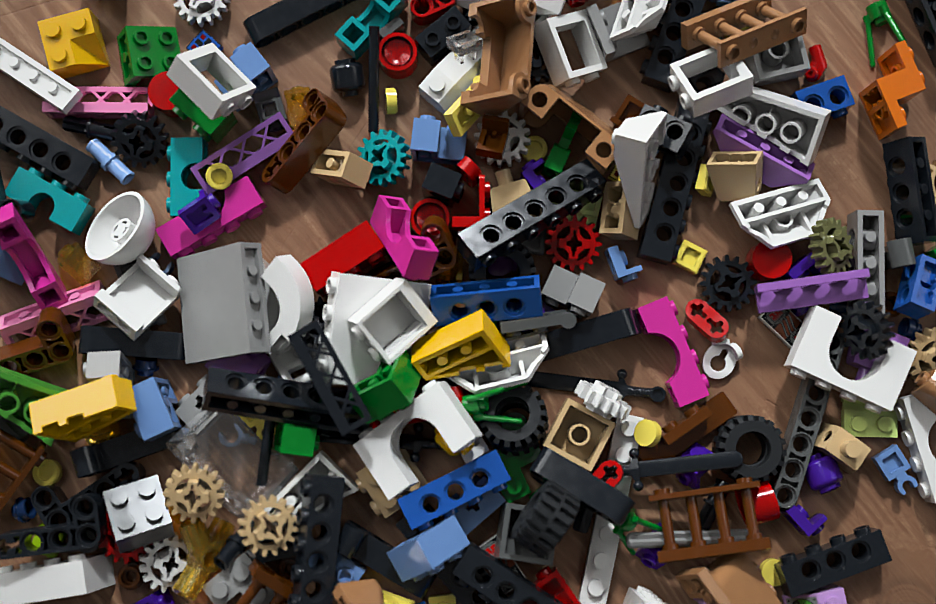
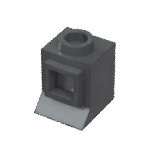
[252,87,290,132]

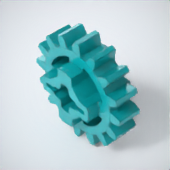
[357,129,412,187]

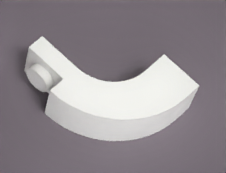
[261,254,314,354]

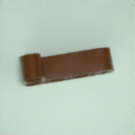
[262,88,347,194]
[365,215,458,282]
[0,306,76,375]

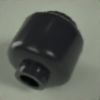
[329,58,366,97]

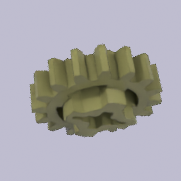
[808,217,853,275]

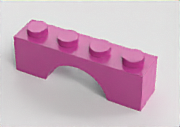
[155,176,267,260]
[370,195,439,281]
[0,202,69,310]
[636,296,710,408]

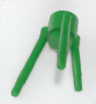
[862,0,907,68]
[462,382,528,424]
[612,508,662,555]

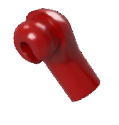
[804,44,827,82]

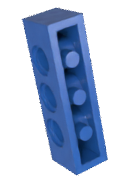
[430,275,543,327]
[397,449,511,531]

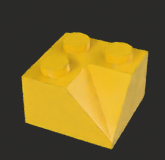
[37,8,110,79]

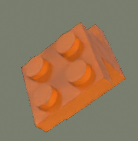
[859,40,926,141]

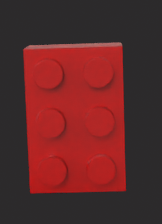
[300,220,388,297]

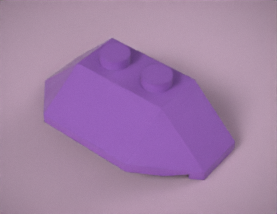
[713,113,815,188]

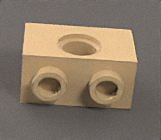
[310,149,374,189]

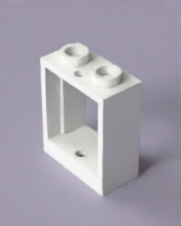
[534,9,608,88]
[166,43,257,120]
[668,47,754,118]
[348,277,438,365]

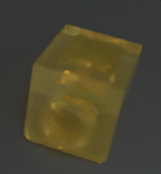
[284,86,310,130]

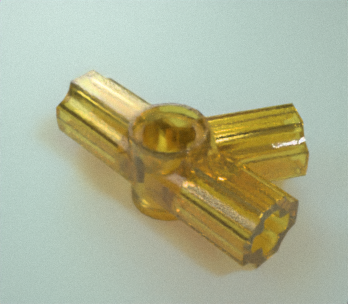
[173,517,235,602]

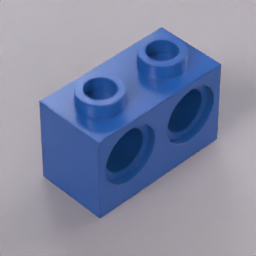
[790,75,855,119]
[893,254,936,320]

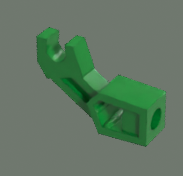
[541,111,582,178]

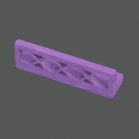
[190,111,293,195]
[754,268,870,314]

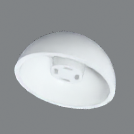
[85,191,156,265]

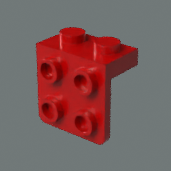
[452,175,490,236]

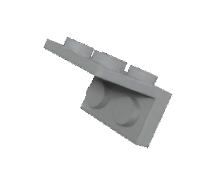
[586,1,650,63]

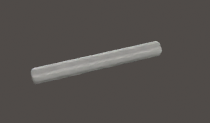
[626,529,748,549]

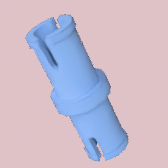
[86,138,135,185]

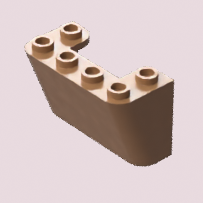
[518,84,615,176]

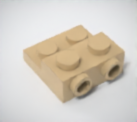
[355,449,428,519]

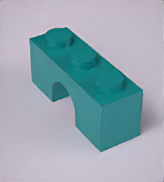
[334,0,408,61]
[166,137,208,218]
[5,166,96,236]

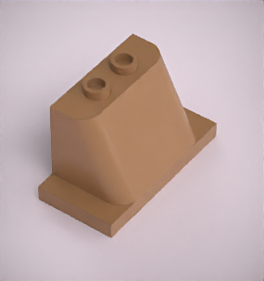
[675,553,782,604]

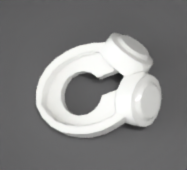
[702,338,743,379]

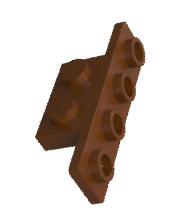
[638,392,737,461]

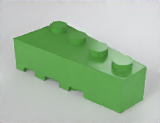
[0,366,68,447]

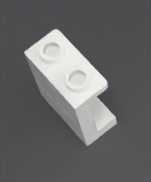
[93,254,182,341]

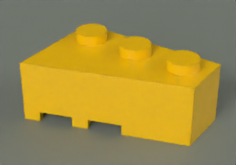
[411,309,511,381]
[29,375,137,442]

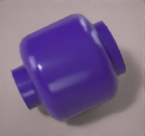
[805,452,843,495]

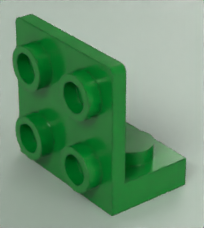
[117,26,181,87]

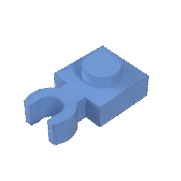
[871,444,918,495]

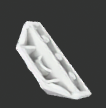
[609,0,668,41]
[729,178,831,249]
[446,332,549,395]

